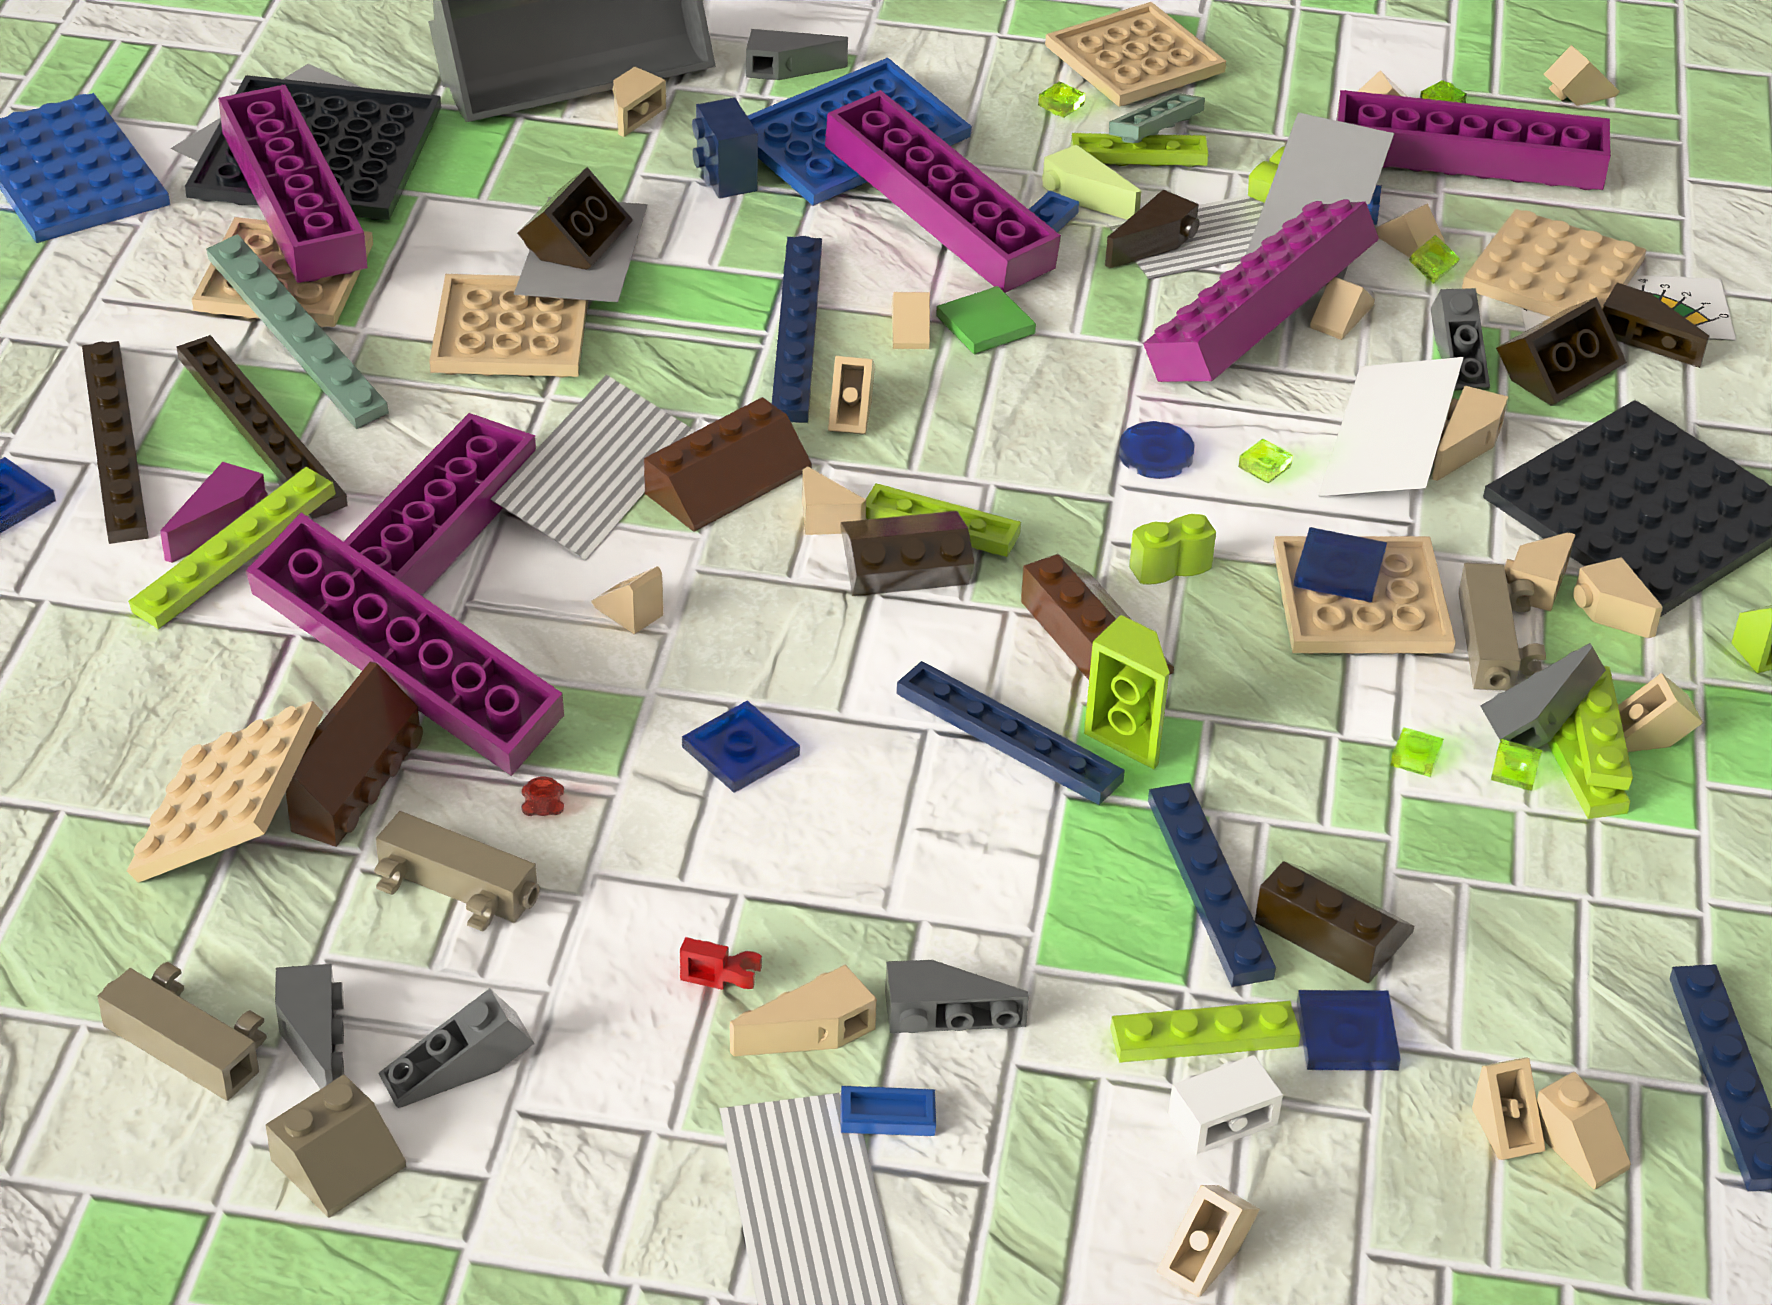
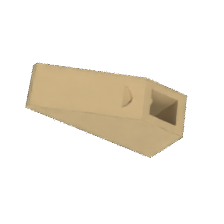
[1432,386,1508,481]
[730,964,877,1056]

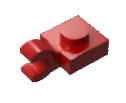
[680,937,762,990]

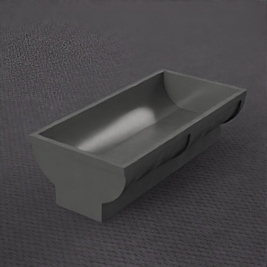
[428,0,716,122]

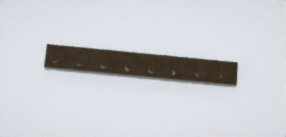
[176,335,348,519]
[82,341,149,544]

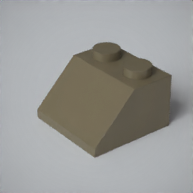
[265,1074,406,1218]

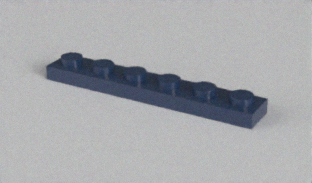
[896,661,1125,805]
[1148,782,1276,987]
[1669,964,1772,1192]

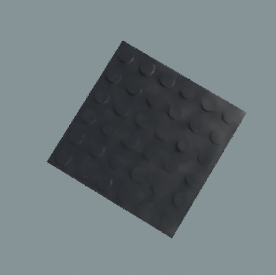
[185,75,441,220]
[1483,400,1772,617]

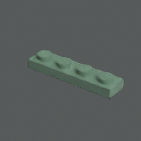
[1109,93,1205,143]

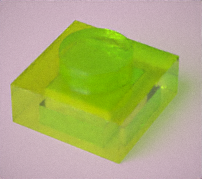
[1420,80,1467,103]
[1038,81,1085,118]
[1409,235,1460,284]
[1238,439,1293,484]
[1390,727,1444,777]
[1491,739,1542,791]

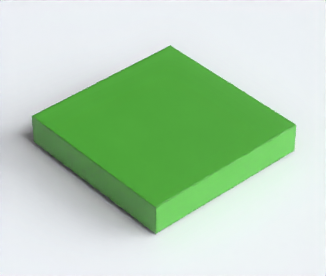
[936,286,1036,354]

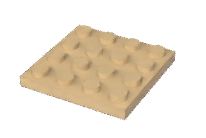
[1045,2,1226,107]
[1462,209,1646,317]
[192,217,373,327]
[429,274,588,378]
[1273,536,1455,654]
[127,701,324,883]

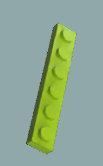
[128,467,336,630]

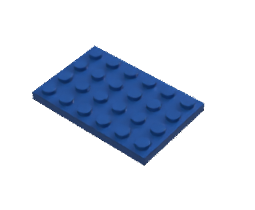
[747,57,972,206]
[0,93,170,243]

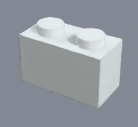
[1168,1055,1283,1155]

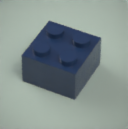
[692,97,758,198]

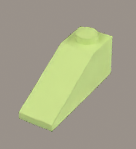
[1042,145,1141,220]

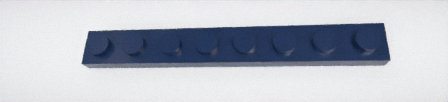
[772,236,822,423]

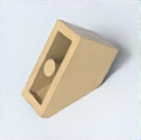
[1544,45,1620,106]
[613,67,666,137]
[828,356,875,434]
[1504,532,1575,611]
[1573,557,1663,638]
[1618,673,1703,752]
[1537,1072,1631,1190]
[1156,1185,1260,1297]

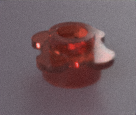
[521,776,564,816]

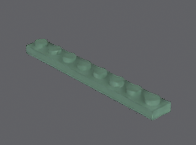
[206,234,389,429]

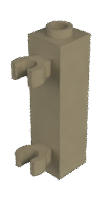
[1458,563,1546,691]
[374,811,540,932]
[97,962,267,1101]

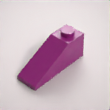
[160,462,268,563]

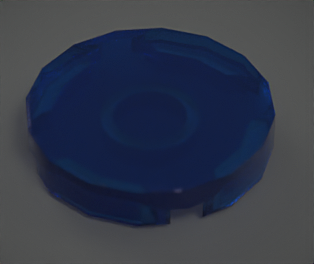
[1119,421,1195,479]

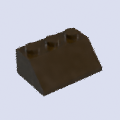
[517,167,633,270]
[1496,297,1627,406]
[840,511,975,596]
[1255,861,1415,984]

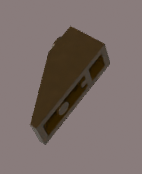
[1105,190,1200,268]
[1602,283,1710,368]

